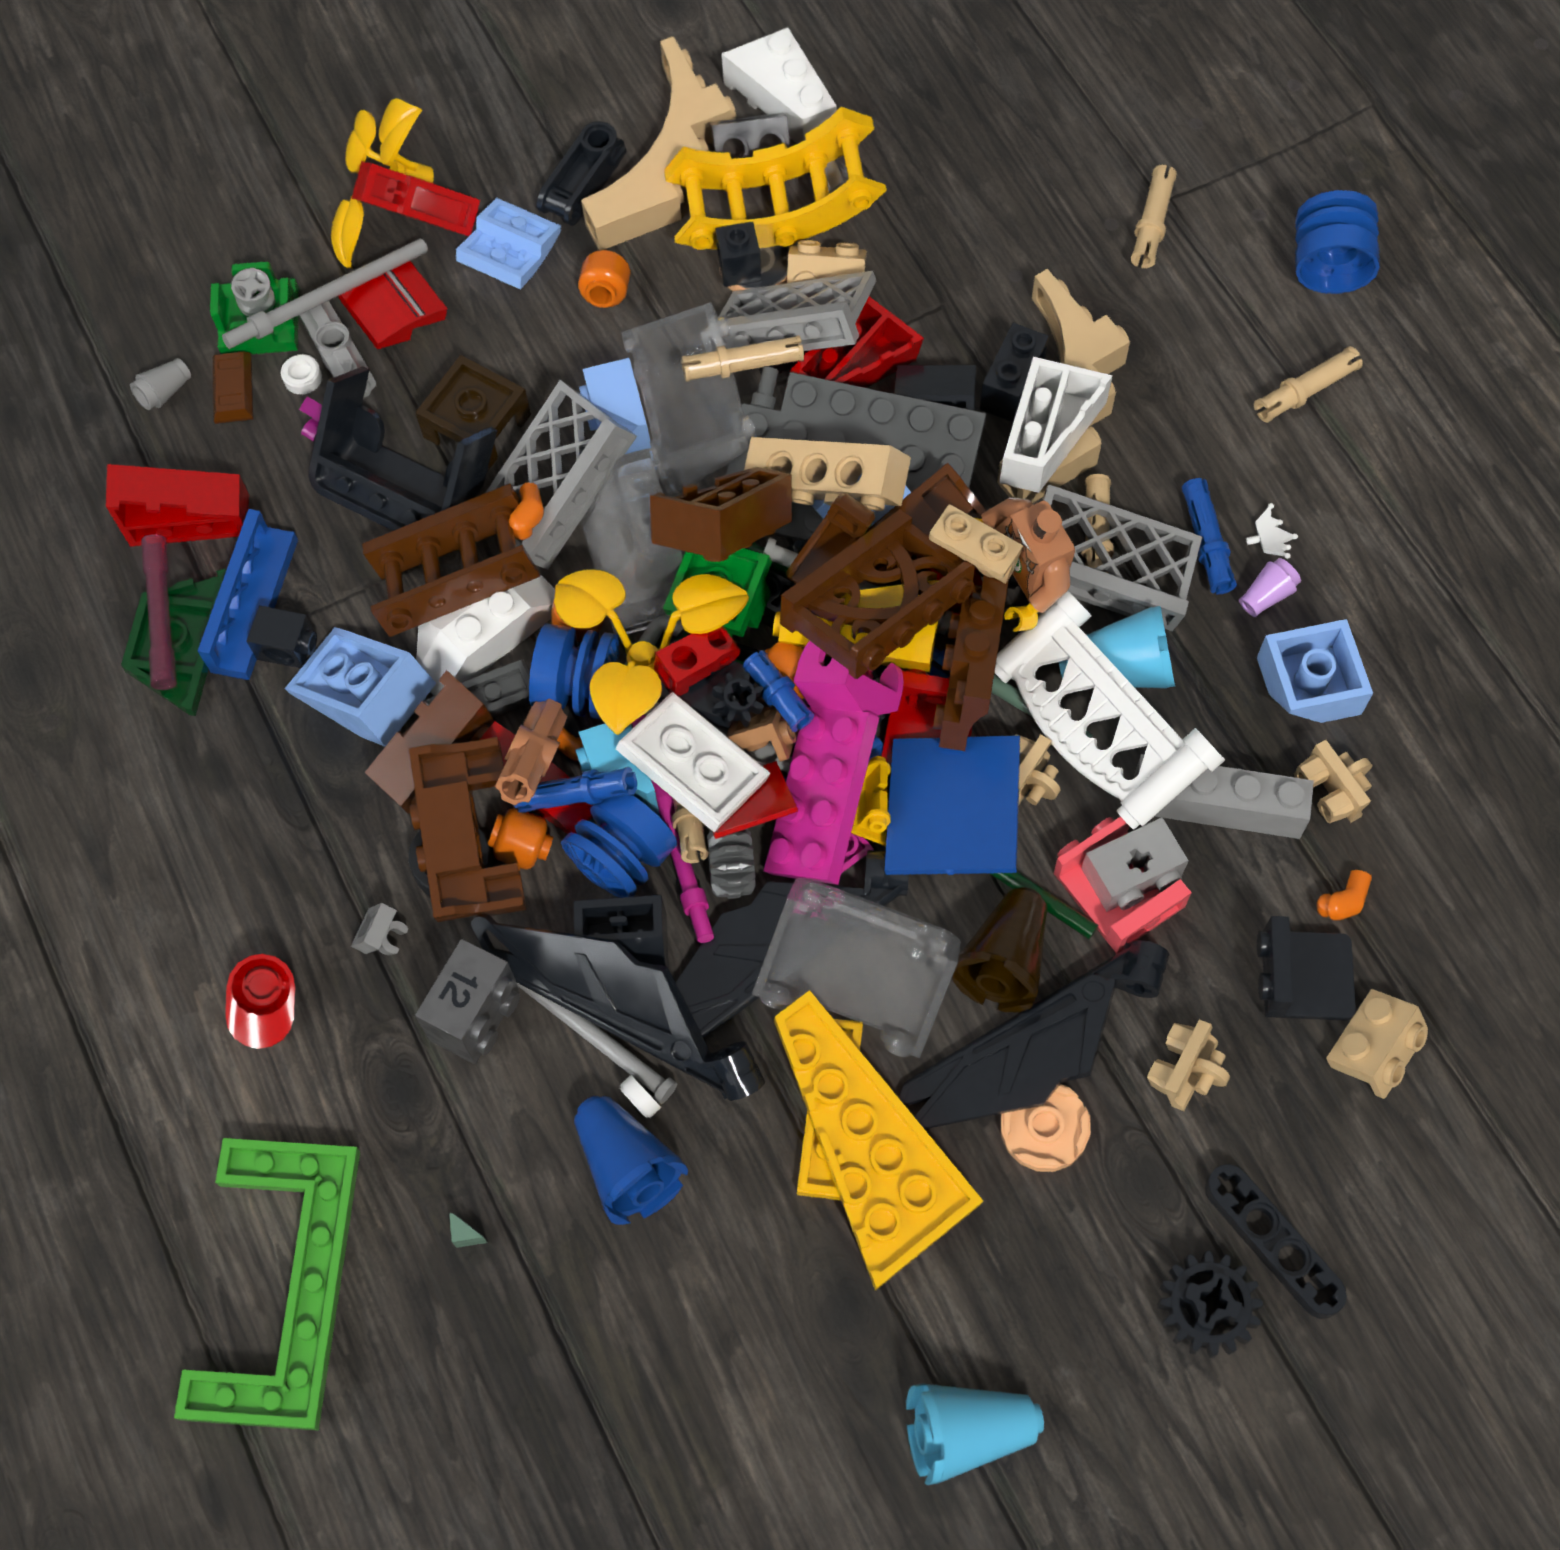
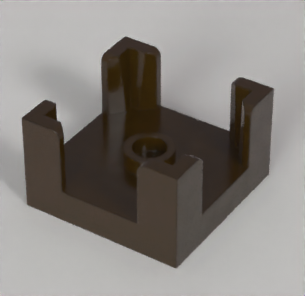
[415,355,531,472]

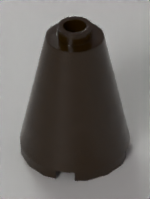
[952,887,1047,1012]

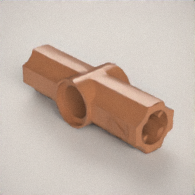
[495,698,568,805]

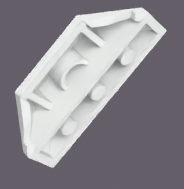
[416,575,555,696]

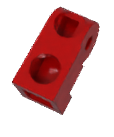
[654,626,740,697]

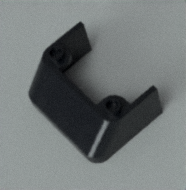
[309,366,497,531]

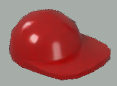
[225,953,295,1049]

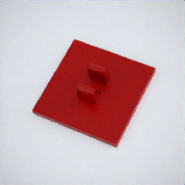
[712,761,798,839]

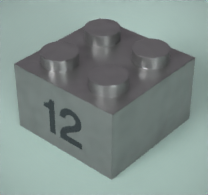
[415,939,520,1064]

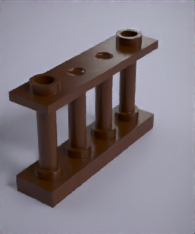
[362,483,540,637]

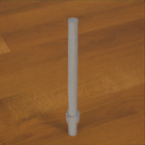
[222,238,428,349]

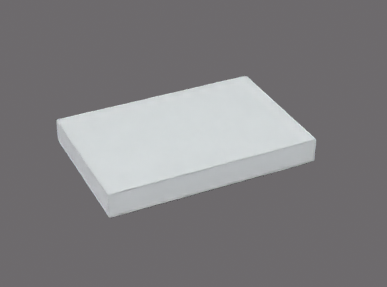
[616,692,770,833]

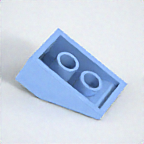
[285,627,436,746]

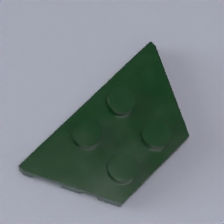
[121,569,227,716]

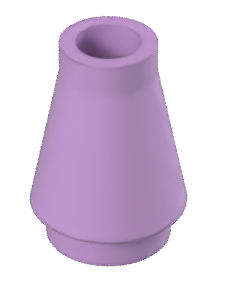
[1239,558,1301,617]

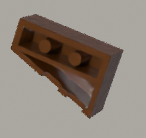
[650,467,792,562]
[365,670,494,815]

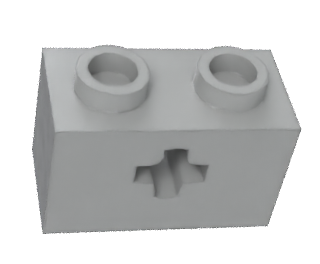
[1081,817,1189,912]

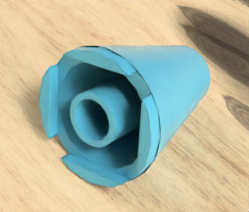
[1059,606,1175,689]
[906,1384,1044,1485]

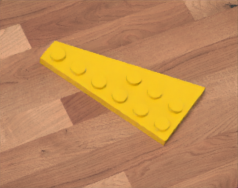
[774,990,983,1291]

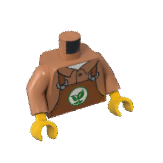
[975,497,1075,632]

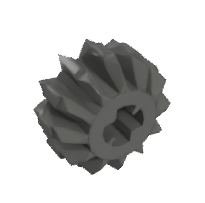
[707,829,755,899]

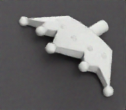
[1246,503,1298,559]

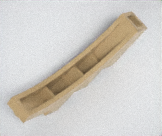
[581,36,736,250]
[997,269,1130,503]

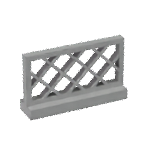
[700,271,876,352]
[486,380,637,569]
[1043,484,1202,631]

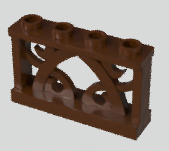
[780,509,975,679]

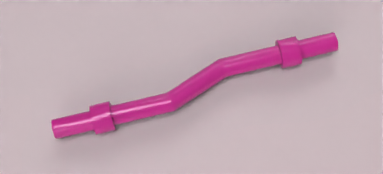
[632,715,714,943]

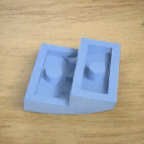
[456,198,561,289]

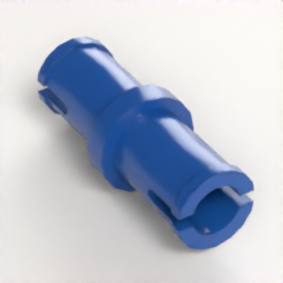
[743,650,815,732]

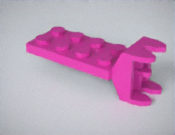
[764,641,904,885]

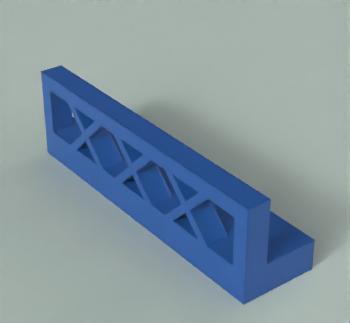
[198,509,298,680]

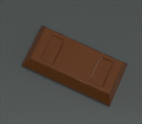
[212,352,253,424]

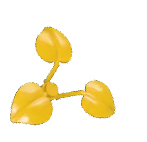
[331,98,434,269]
[554,570,749,735]

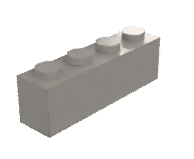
[1134,754,1314,839]

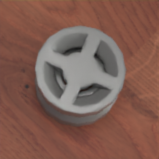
[231,268,275,317]

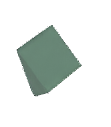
[449,1213,488,1248]

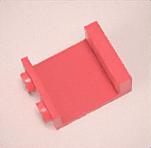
[1053,816,1192,954]

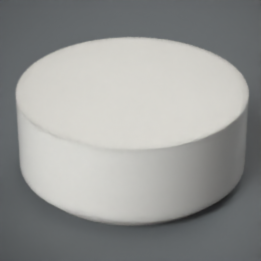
[281,354,322,395]
[619,1075,661,1118]

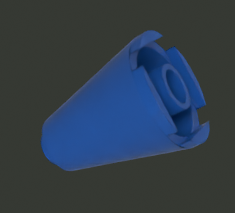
[574,1096,688,1225]

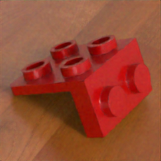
[882,669,973,767]

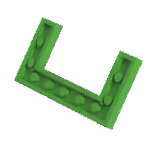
[174,1138,360,1431]

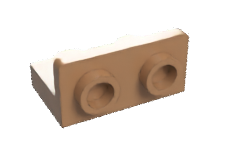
[726,697,799,762]

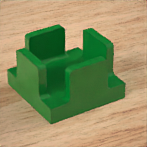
[210,262,299,354]
[663,548,772,637]

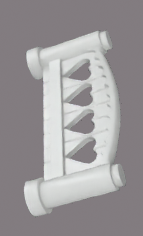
[994,591,1225,830]

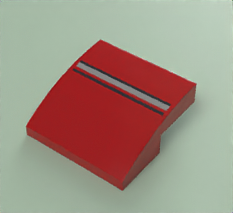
[338,261,447,350]

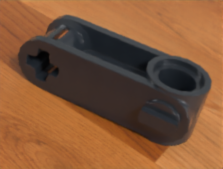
[537,121,627,226]

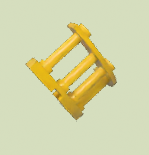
[664,107,887,250]

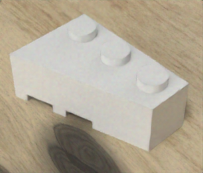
[722,28,837,144]
[1000,357,1113,493]

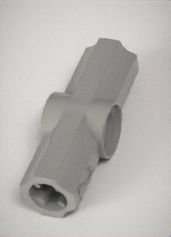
[298,301,376,398]

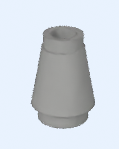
[130,358,191,410]

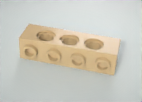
[744,437,911,511]

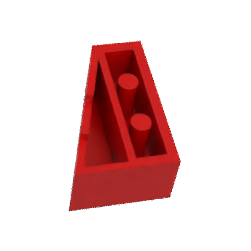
[785,296,924,391]
[106,464,249,547]

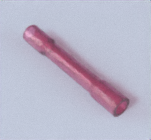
[141,534,177,690]

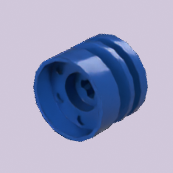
[1295,190,1380,294]
[529,623,620,720]
[561,795,677,898]

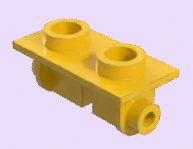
[851,756,891,846]

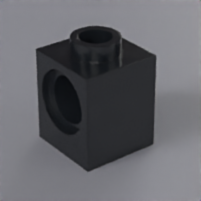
[715,222,762,287]
[247,605,317,668]

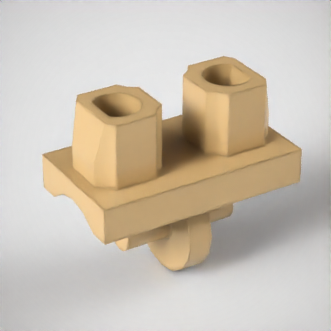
[1015,734,1061,805]
[1294,740,1372,823]
[1147,1019,1230,1111]

